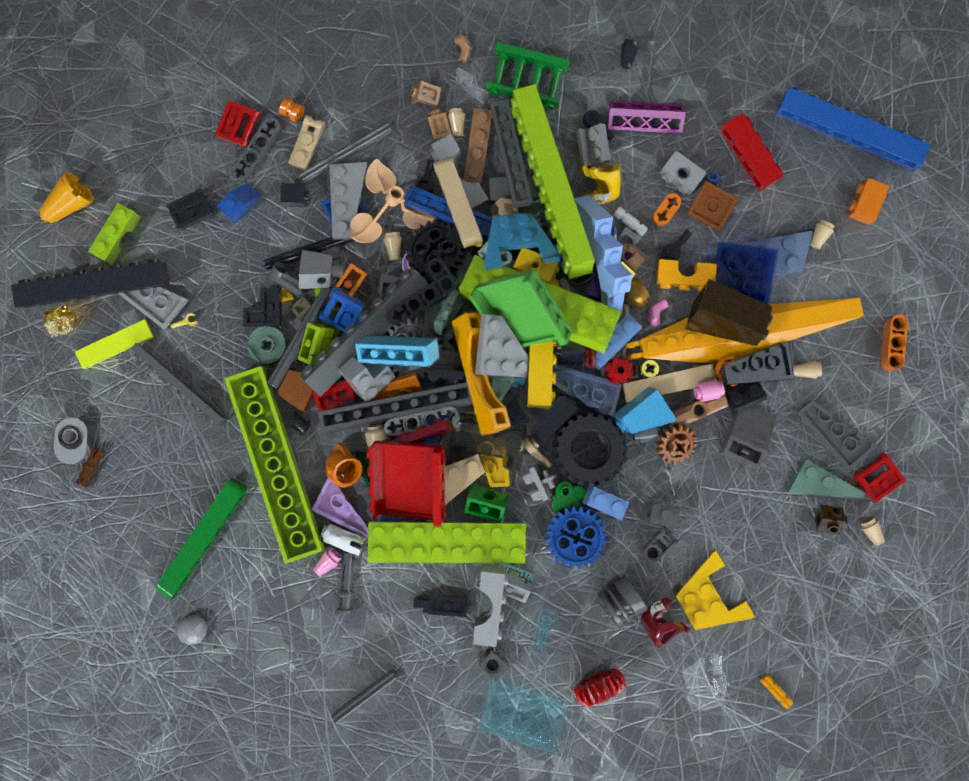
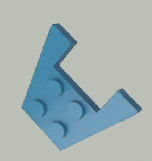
[484,212,560,270]

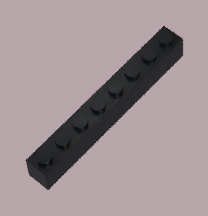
[11,259,170,308]

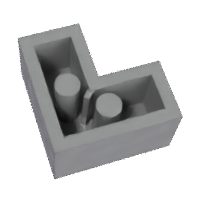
[338,357,395,402]

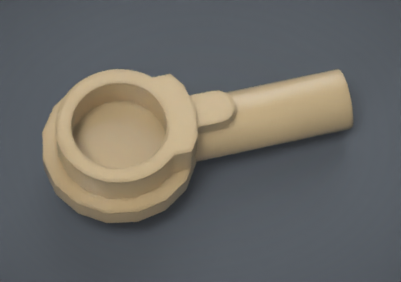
[523,436,553,469]

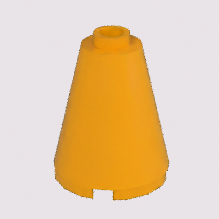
[39,172,94,223]

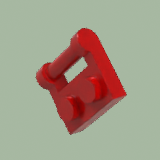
[215,100,261,148]
[852,452,906,503]

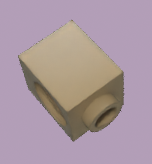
[490,198,518,218]

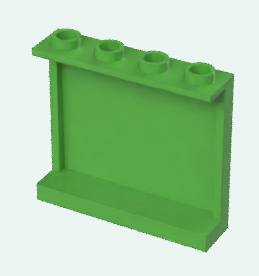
[469,269,573,347]

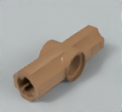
[671,395,728,427]

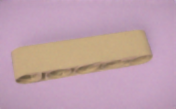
[433,157,483,249]
[622,364,717,403]

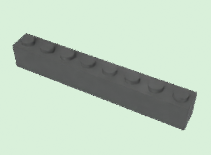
[300,268,429,396]
[318,382,473,434]

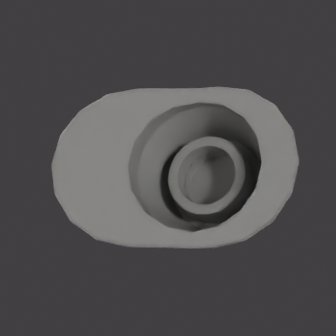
[54,417,87,464]

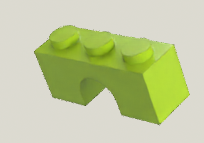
[88,203,141,265]

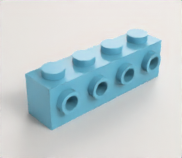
[355,336,439,366]

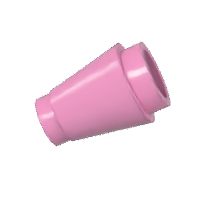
[313,548,342,576]

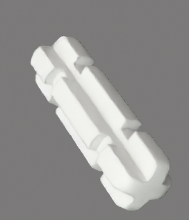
[614,207,648,236]

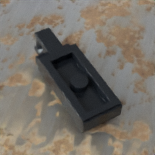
[413,594,468,617]

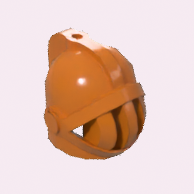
[325,443,362,488]

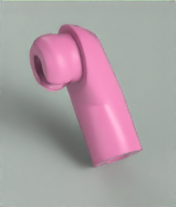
[648,299,669,326]

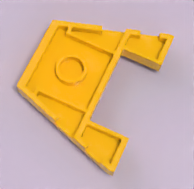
[675,550,755,630]

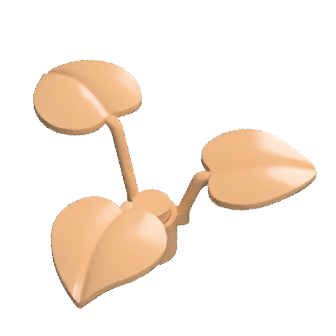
[350,159,437,243]

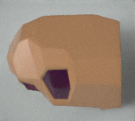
[620,243,647,273]

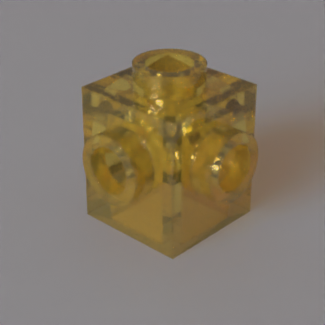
[43,305,77,338]

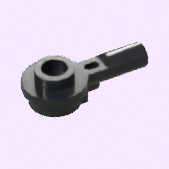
[583,110,615,141]
[416,159,435,193]
[662,229,692,261]

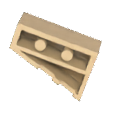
[445,454,485,505]

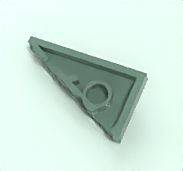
[432,272,466,336]
[787,460,865,497]

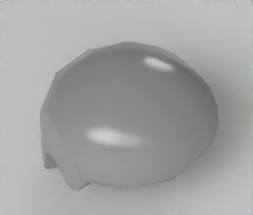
[176,615,207,645]

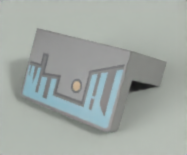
[498,563,535,603]

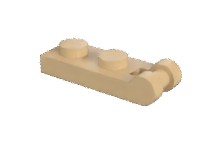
[288,115,325,170]

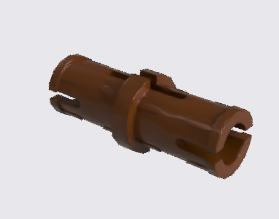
[75,447,105,487]

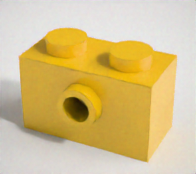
[513,248,558,283]

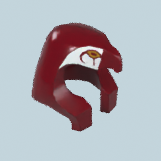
[641,597,691,648]

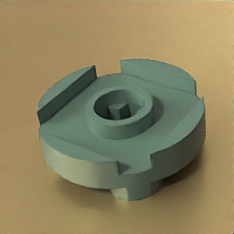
[248,326,287,365]

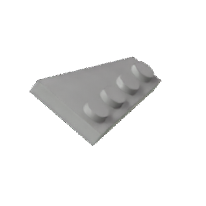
[330,162,368,240]
[118,287,189,330]

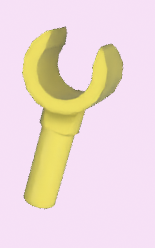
[171,313,197,329]

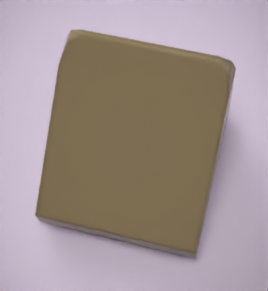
[290,296,312,322]

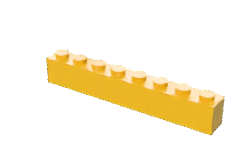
[527,267,560,409]

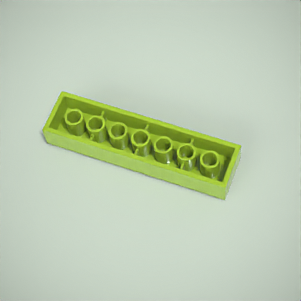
[459,255,621,354]
[368,521,526,563]

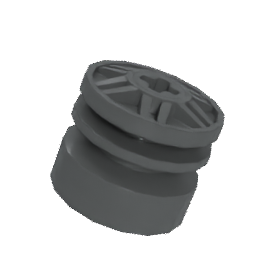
[597,575,648,628]

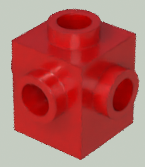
[604,356,634,386]

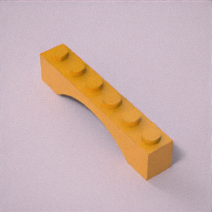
[451,312,511,435]

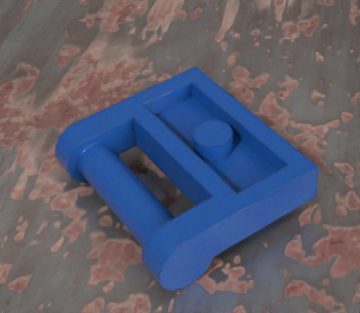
[319,287,365,332]

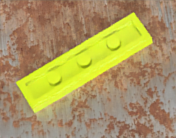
[75,319,154,369]

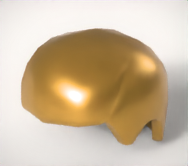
[624,278,649,308]

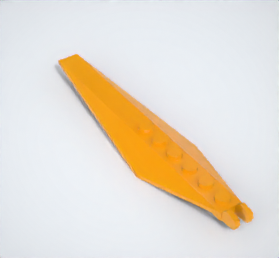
[626,298,864,364]

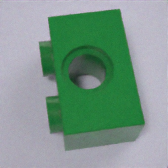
[464,484,509,523]

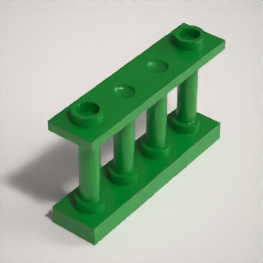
[486,42,570,110]

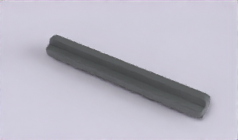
[331,670,398,724]

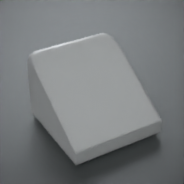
[617,226,642,254]

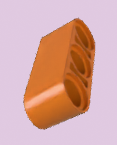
[881,314,908,371]

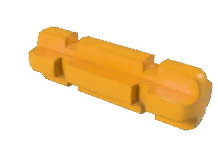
[760,674,793,709]

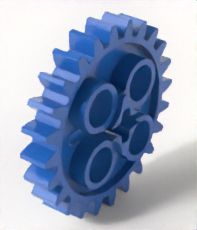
[544,505,608,569]

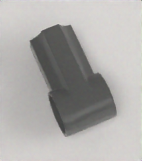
[267,262,304,297]

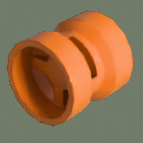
[279,97,305,123]

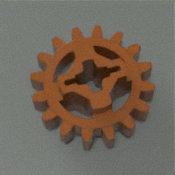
[655,423,698,465]

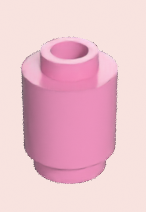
[694,379,725,402]

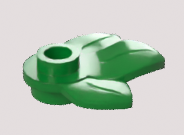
[552,481,587,514]

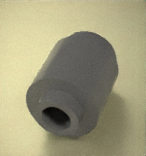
[632,426,661,444]

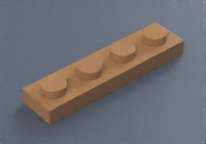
[463,108,492,186]

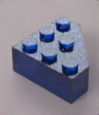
[715,241,779,306]

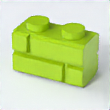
[298,322,335,365]

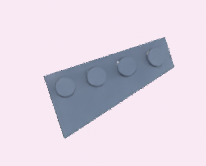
[552,365,622,419]

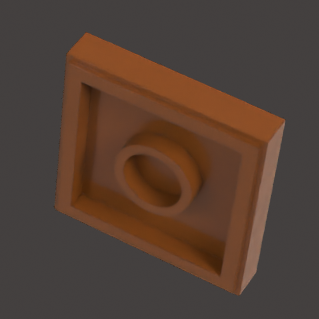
[686,181,739,232]

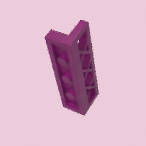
[607,101,686,133]

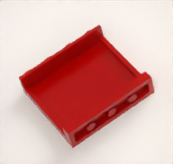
[367,440,445,526]

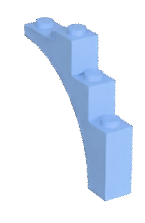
[574,195,632,320]

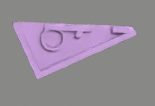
[312,478,368,539]

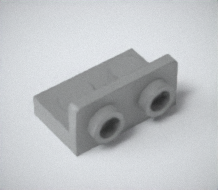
[576,123,611,168]

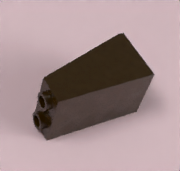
[685,279,773,346]

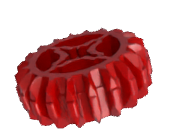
[573,668,627,707]

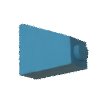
[613,387,677,434]

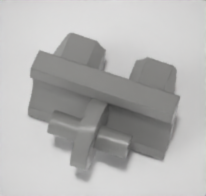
[523,465,557,501]

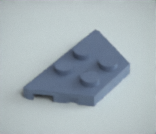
[739,231,813,279]

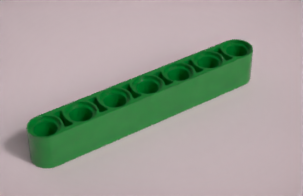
[155,478,248,600]

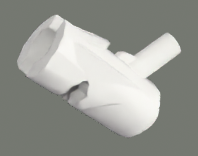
[320,524,366,556]

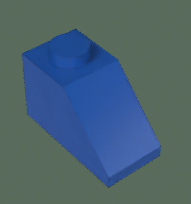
[217,183,261,224]

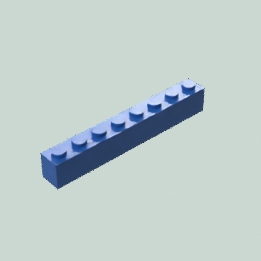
[776,87,930,170]

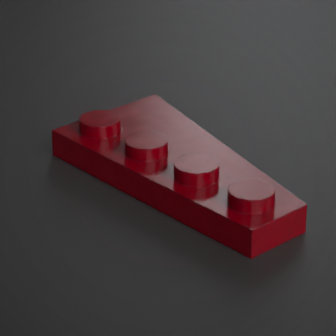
[383,418,454,444]

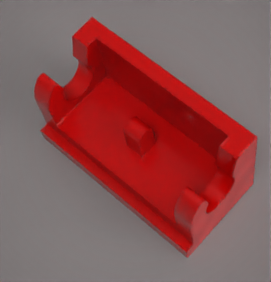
[312,381,357,412]

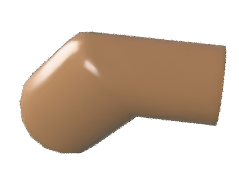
[454,34,472,63]

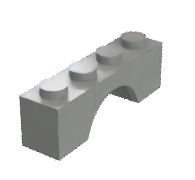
[430,134,488,211]
[473,564,509,647]

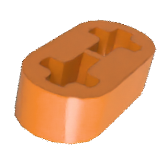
[652,193,681,227]

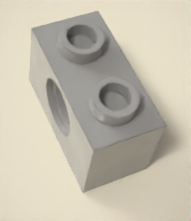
[660,150,706,195]

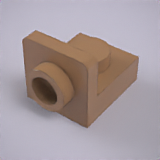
[410,81,441,107]
[426,108,452,139]

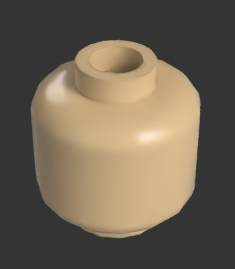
[364,423,391,447]

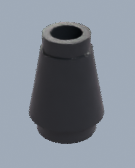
[620,39,640,69]

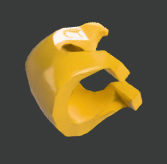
[580,163,621,205]

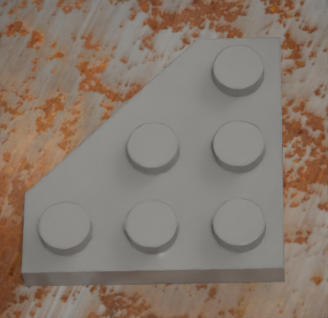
[475,314,529,377]

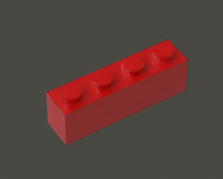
[720,113,783,193]

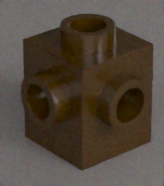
[815,504,848,535]

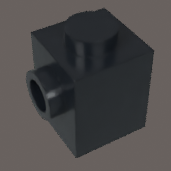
[280,183,310,207]

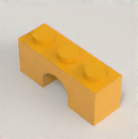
[655,259,717,292]

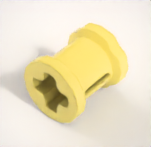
[639,360,659,378]

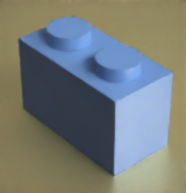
[582,486,629,520]

